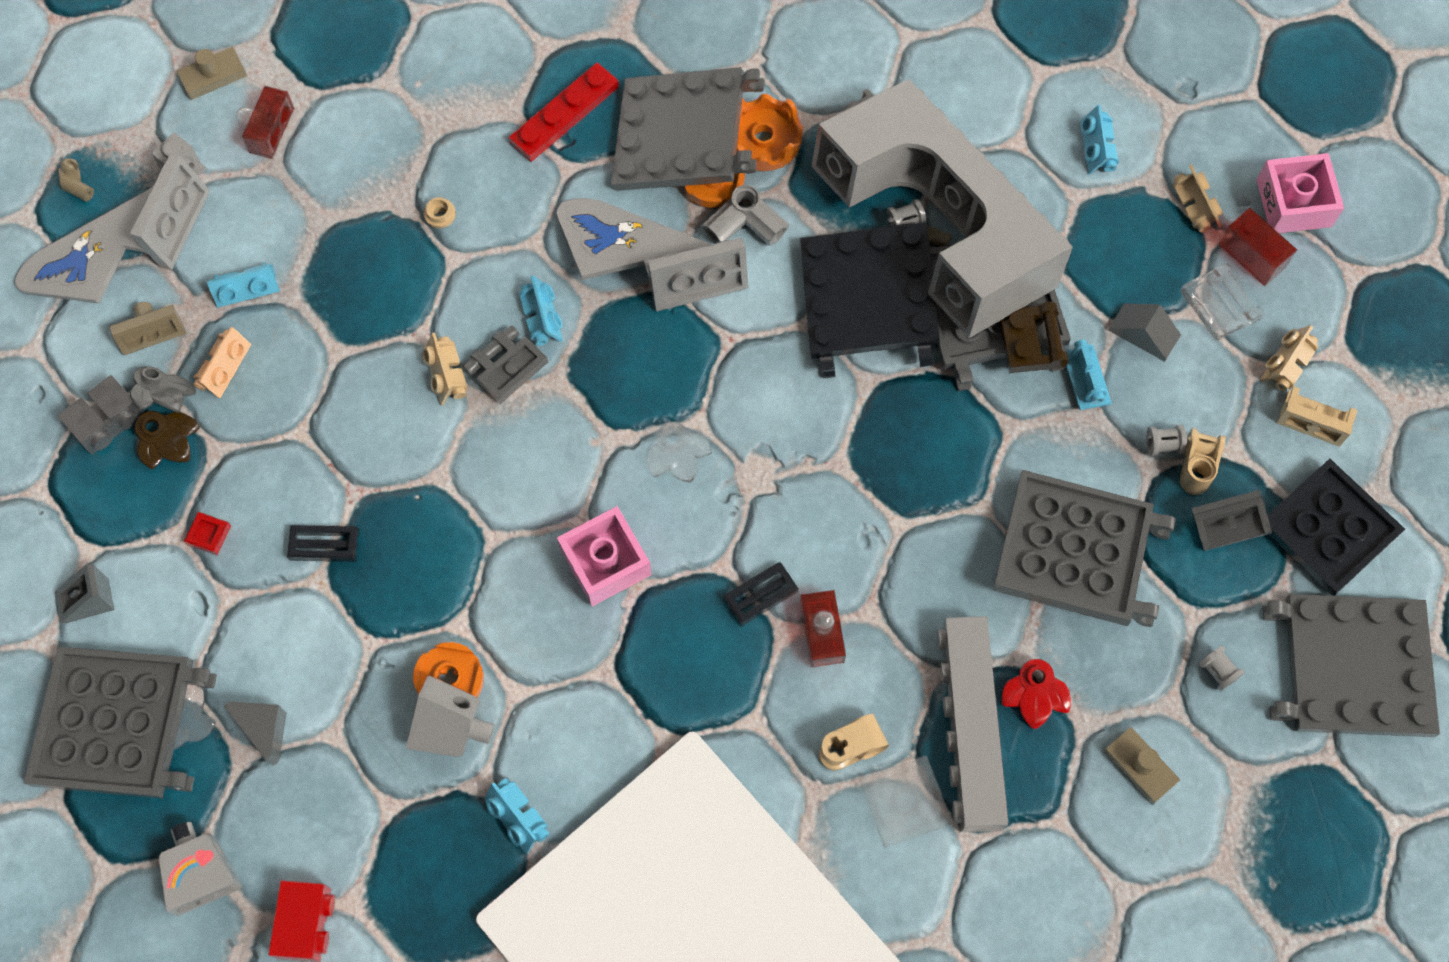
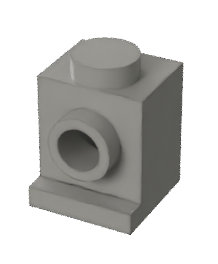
[151,133,206,176]

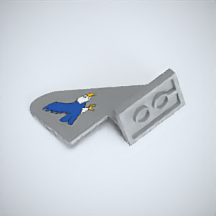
[15,154,210,303]
[557,198,748,311]

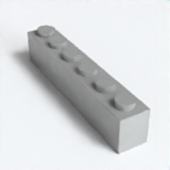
[937,616,1008,833]

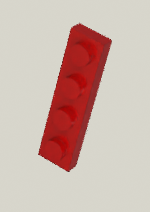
[509,62,619,162]

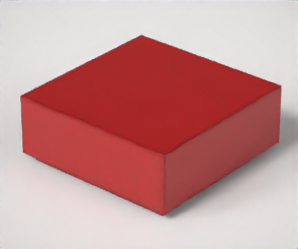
[184,512,231,556]

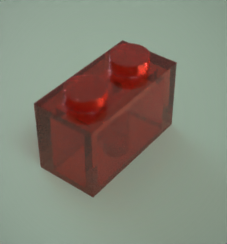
[1218,208,1297,286]

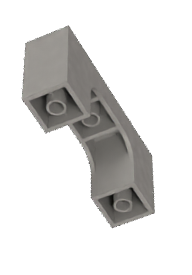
[812,79,1073,338]

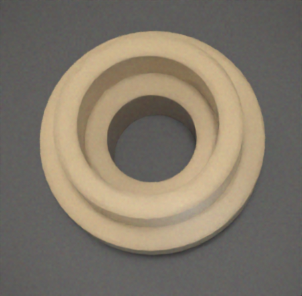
[424,197,456,228]

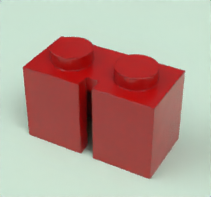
[268,880,335,962]

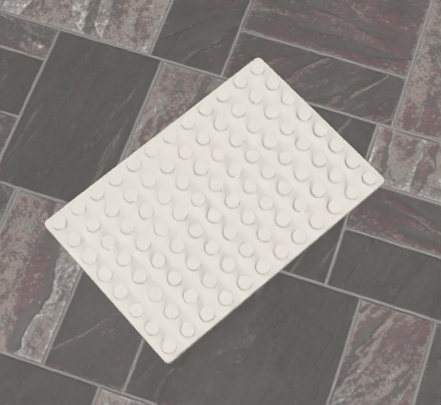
[476,732,900,962]

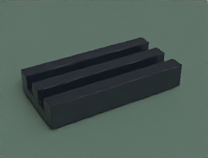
[287,525,360,562]
[723,561,799,627]

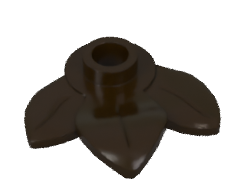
[135,411,200,470]

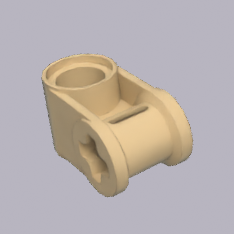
[1180,427,1226,495]
[819,714,889,771]

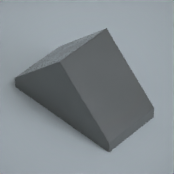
[1108,303,1181,362]
[55,564,114,623]
[224,701,287,766]

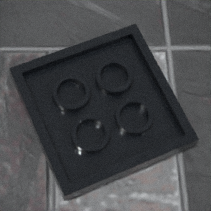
[1267,458,1405,596]

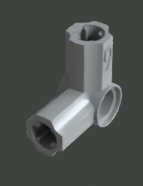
[702,185,789,246]

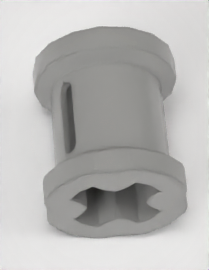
[886,199,926,227]
[1146,425,1187,456]
[1198,645,1245,691]

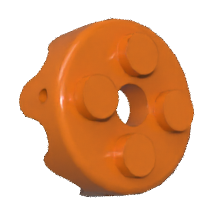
[737,94,803,172]

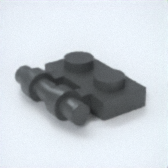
[463,325,548,404]

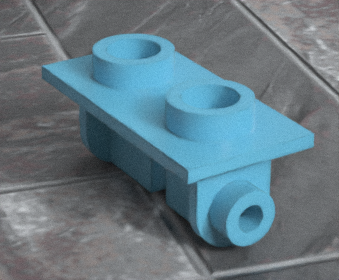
[1081,105,1119,174]
[207,262,280,308]
[519,275,563,346]
[1066,340,1112,411]
[484,778,550,854]

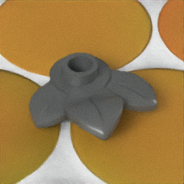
[130,367,196,412]

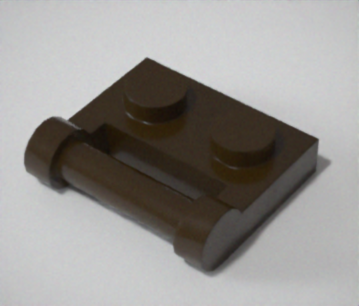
[999,302,1069,374]

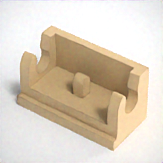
[1277,386,1357,447]

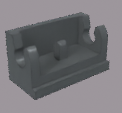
[1192,490,1272,551]

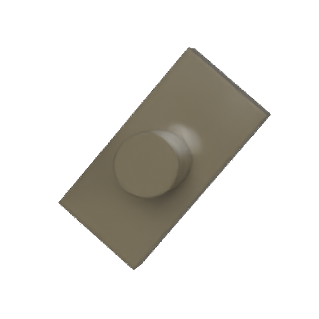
[176,47,247,100]
[110,302,186,356]
[1103,727,1180,805]

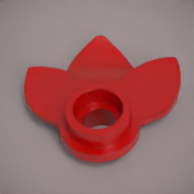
[1002,659,1071,729]

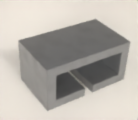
[57,375,144,455]

